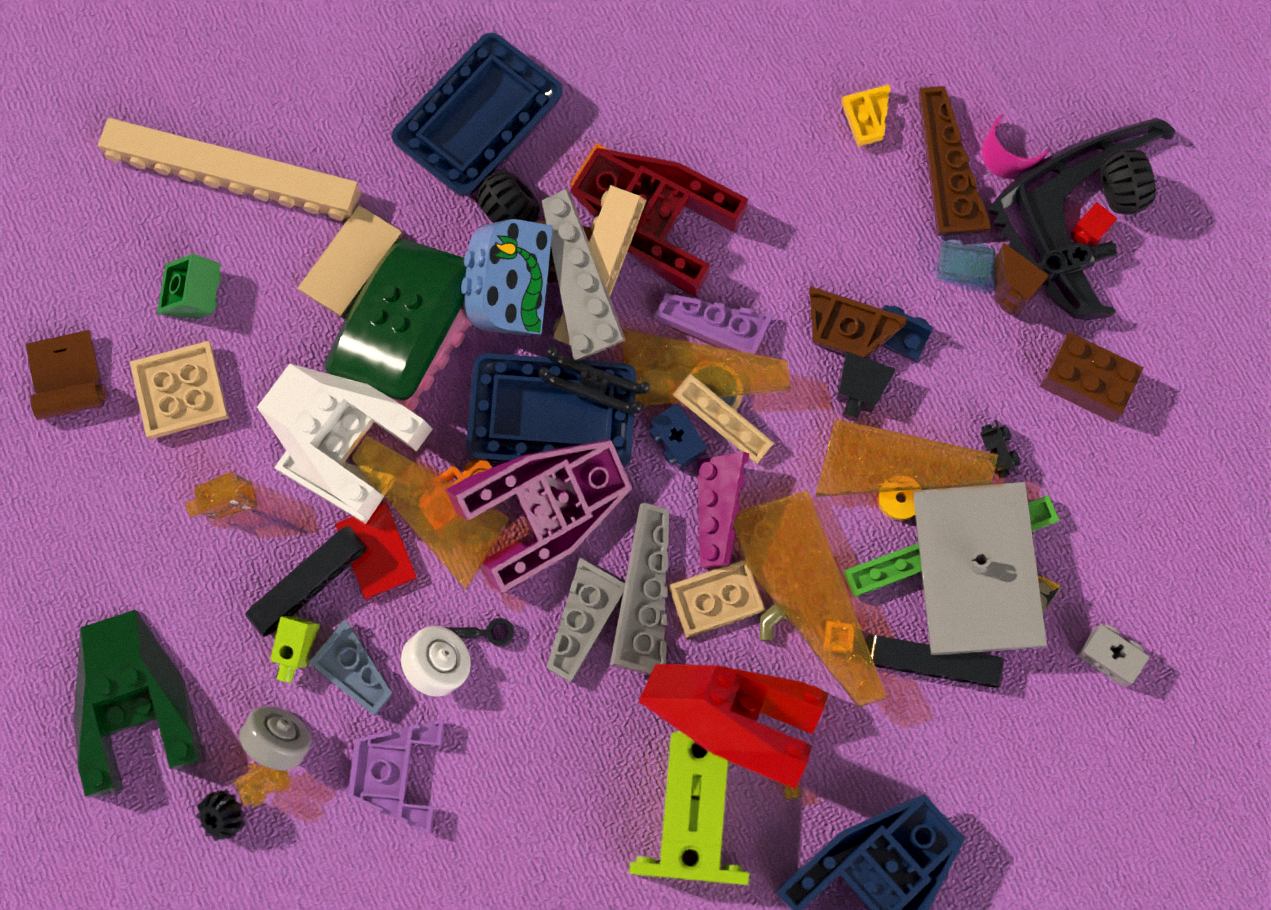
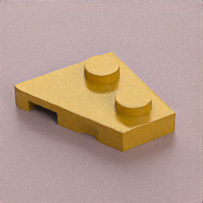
[841,84,890,147]

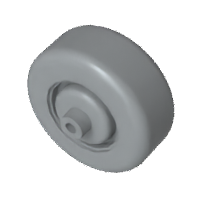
[239,706,312,771]

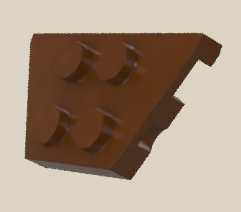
[809,286,907,359]

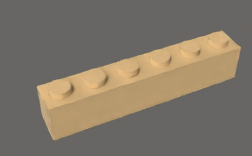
[553,185,647,345]

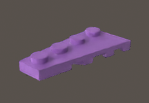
[654,293,774,361]

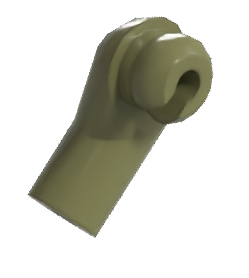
[759,604,790,642]

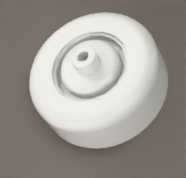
[401,626,471,697]

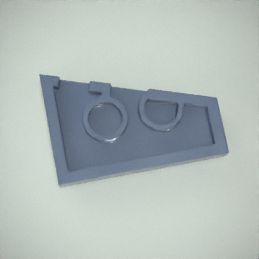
[309,619,393,716]

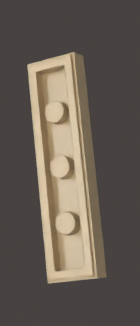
[673,374,774,464]

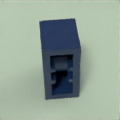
[648,403,707,471]

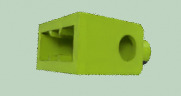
[270,616,321,683]

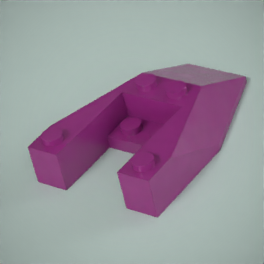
[445,440,632,593]

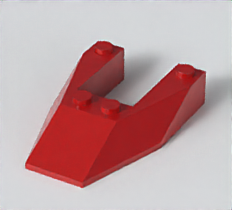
[638,664,829,789]

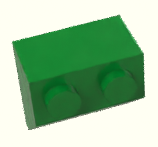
[157,254,221,318]

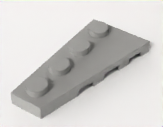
[546,558,625,683]

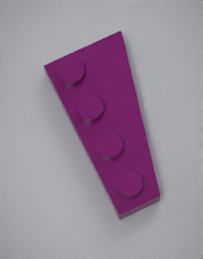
[697,451,749,569]

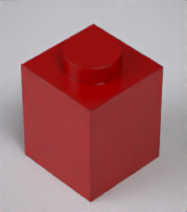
[1070,202,1117,247]

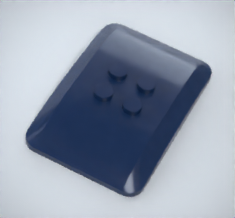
[391,32,563,196]
[466,353,636,468]

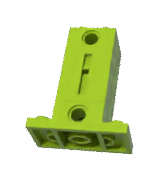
[629,729,749,885]

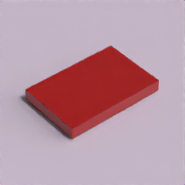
[335,503,418,600]

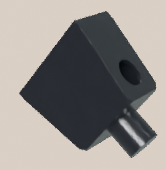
[836,352,896,421]

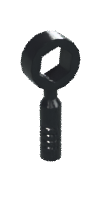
[445,618,515,647]

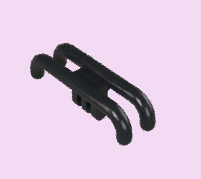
[539,347,650,414]

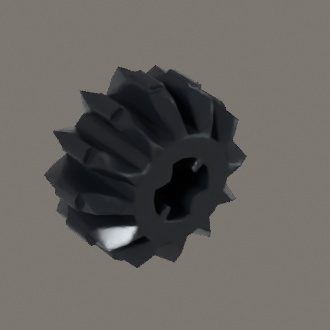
[196,789,247,841]

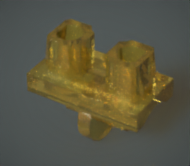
[233,762,291,807]

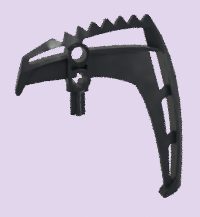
[988,118,1176,320]

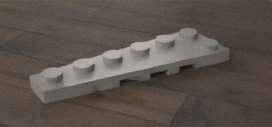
[542,189,626,361]
[610,502,669,675]

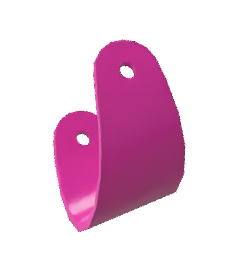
[981,114,1050,179]

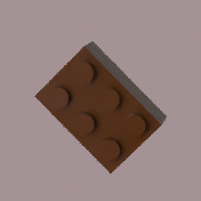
[1039,332,1144,422]

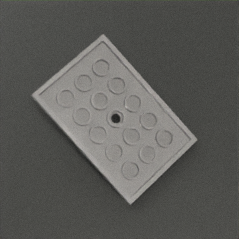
[913,482,1047,655]

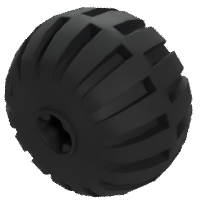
[1100,149,1156,215]
[477,171,540,223]

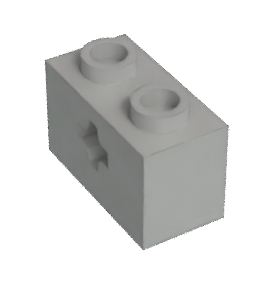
[1076,624,1150,688]

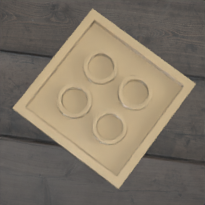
[130,341,229,440]

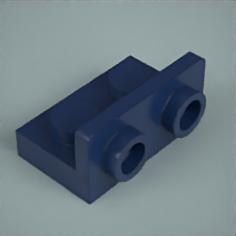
[881,305,934,363]

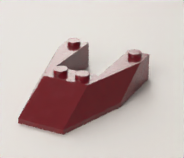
[570,148,749,297]

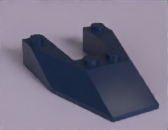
[774,794,965,910]

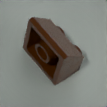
[990,243,1049,317]

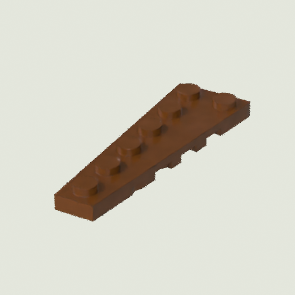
[918,86,991,236]

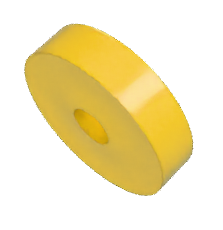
[878,476,921,521]

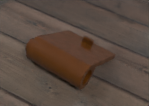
[25,330,108,420]

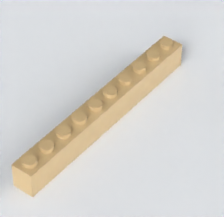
[98,118,362,221]

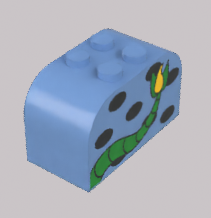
[461,219,553,336]

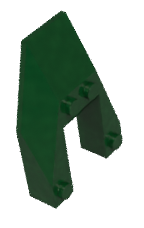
[74,610,206,798]

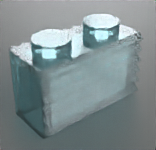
[935,240,996,287]

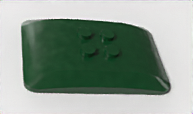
[325,239,467,401]

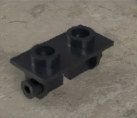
[980,419,1021,479]

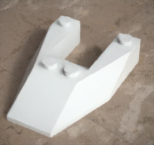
[257,364,433,519]

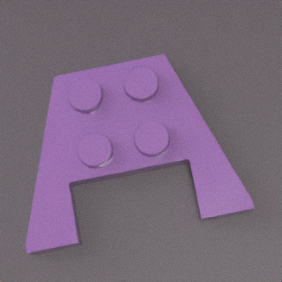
[347,719,445,833]

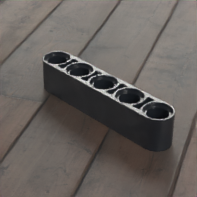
[245,526,368,637]
[864,635,1004,688]

